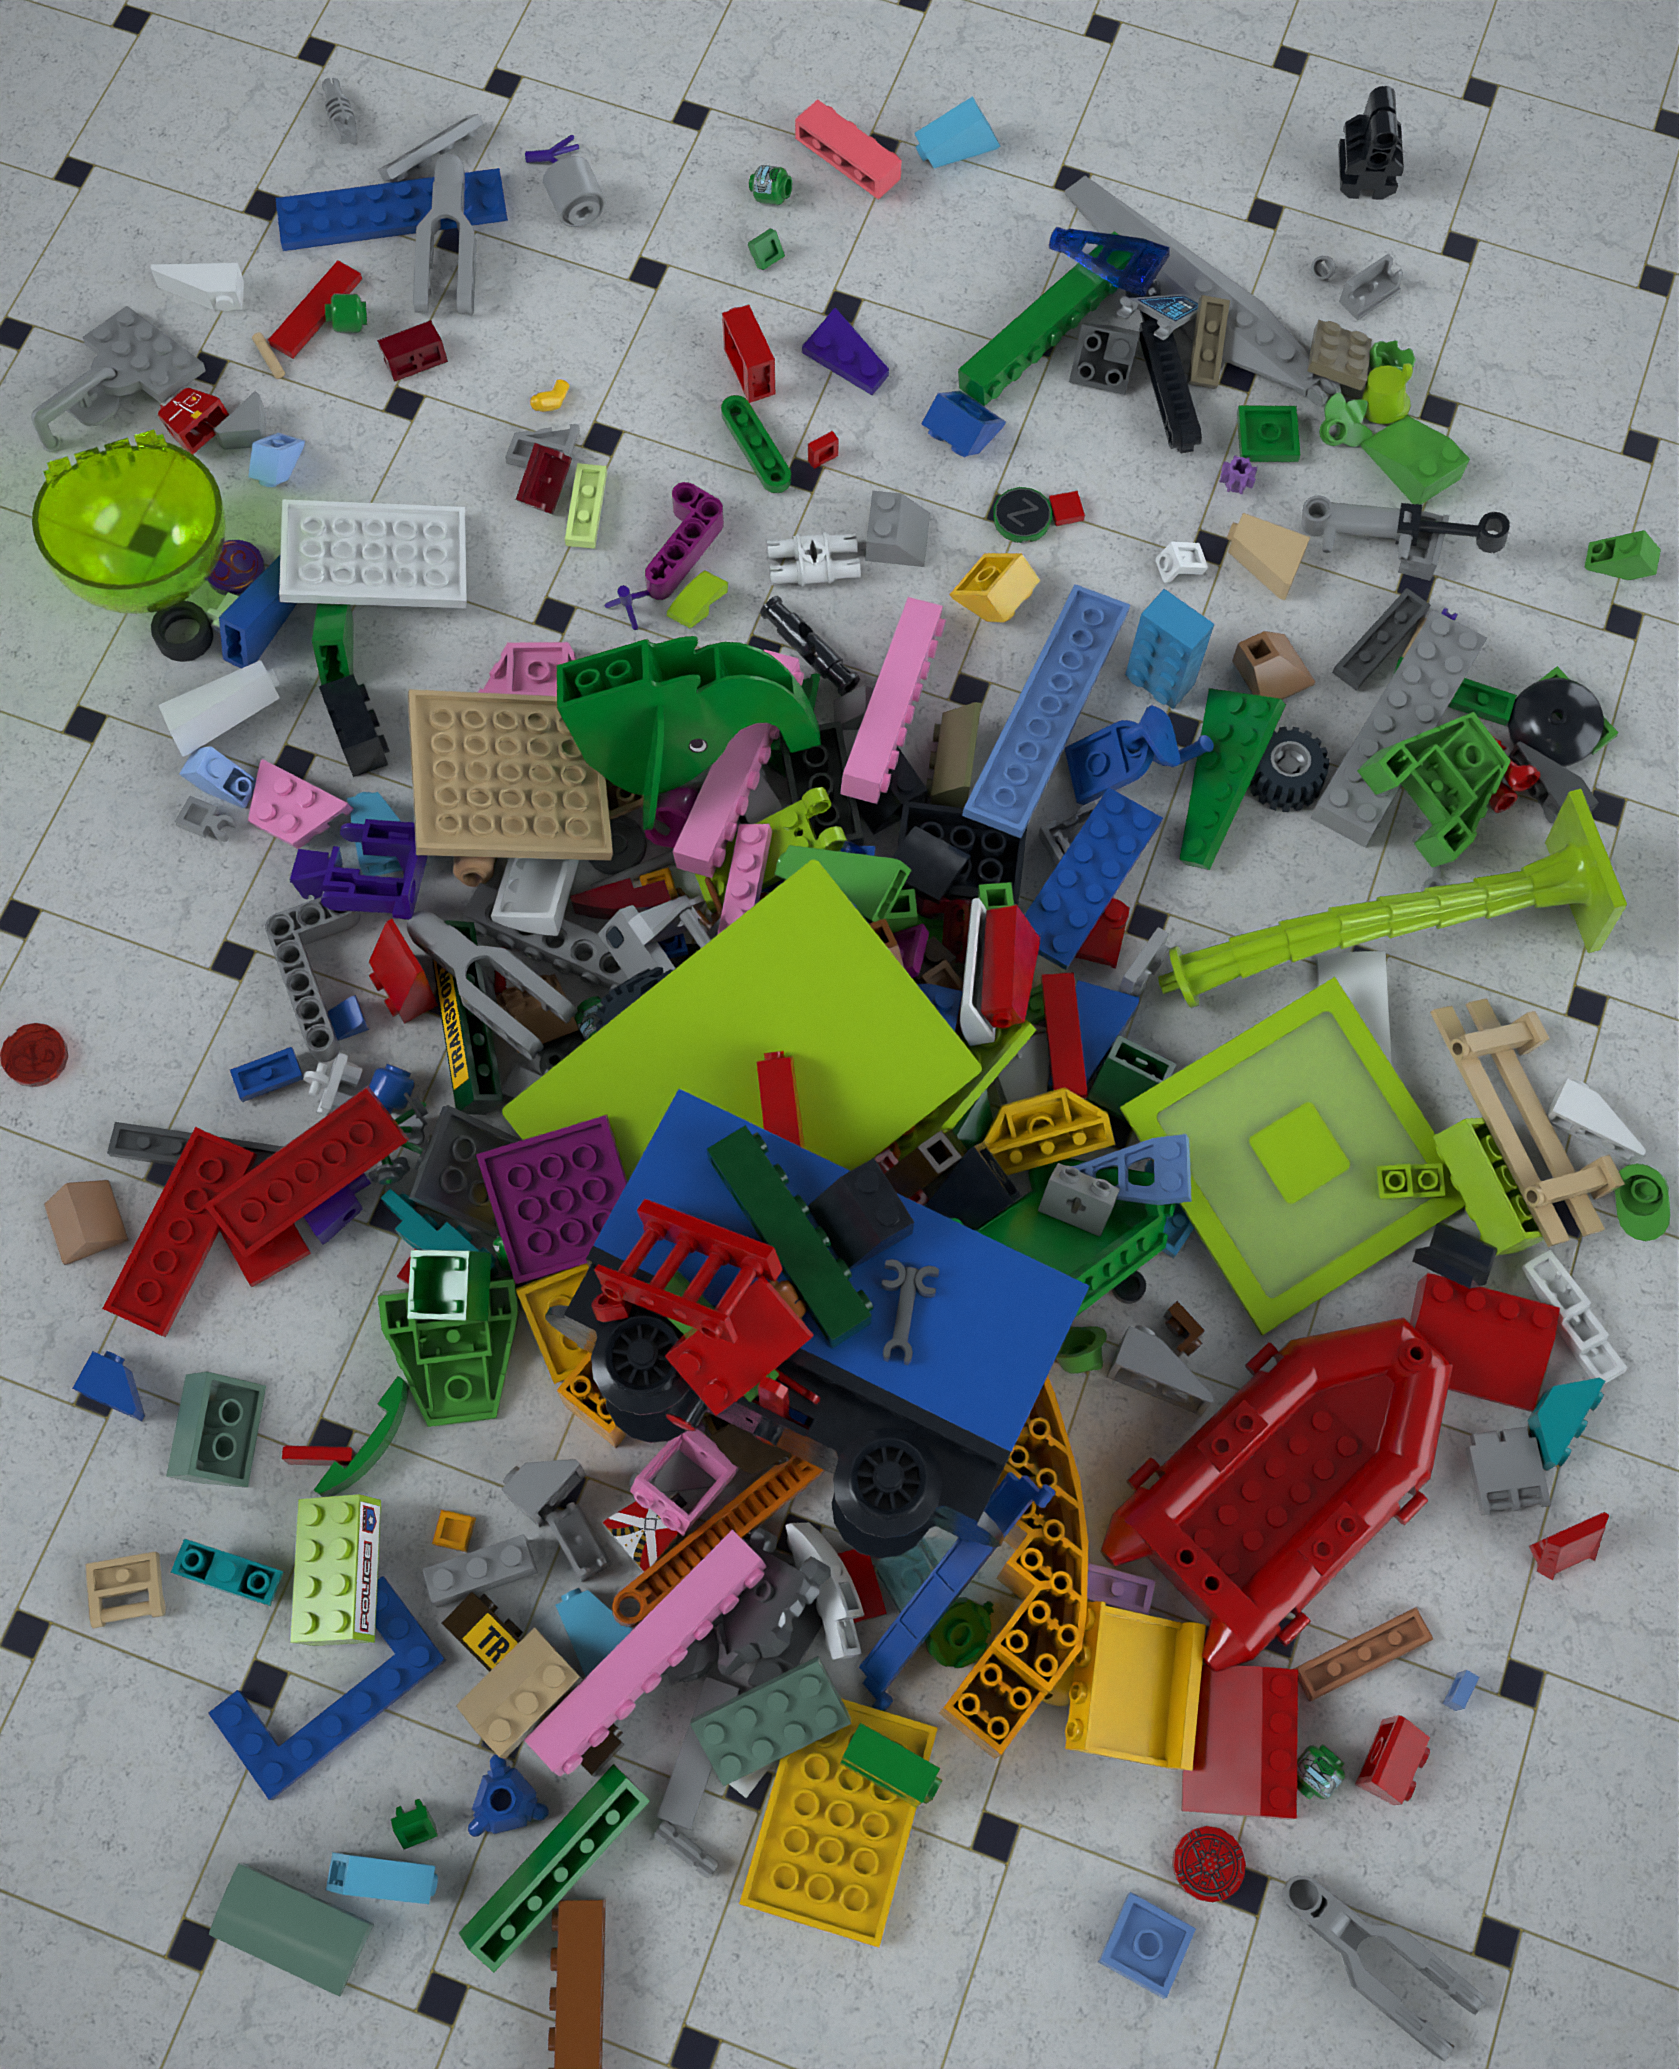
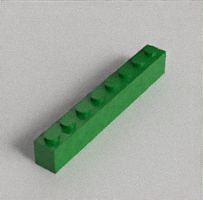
[958,231,1140,406]

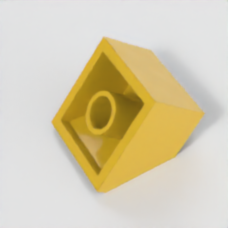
[949,553,1040,622]

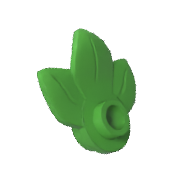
[1319,392,1373,447]

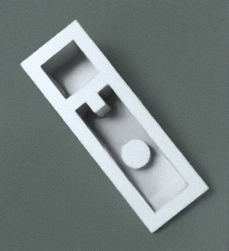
[151,263,244,311]
[1546,1078,1646,1164]

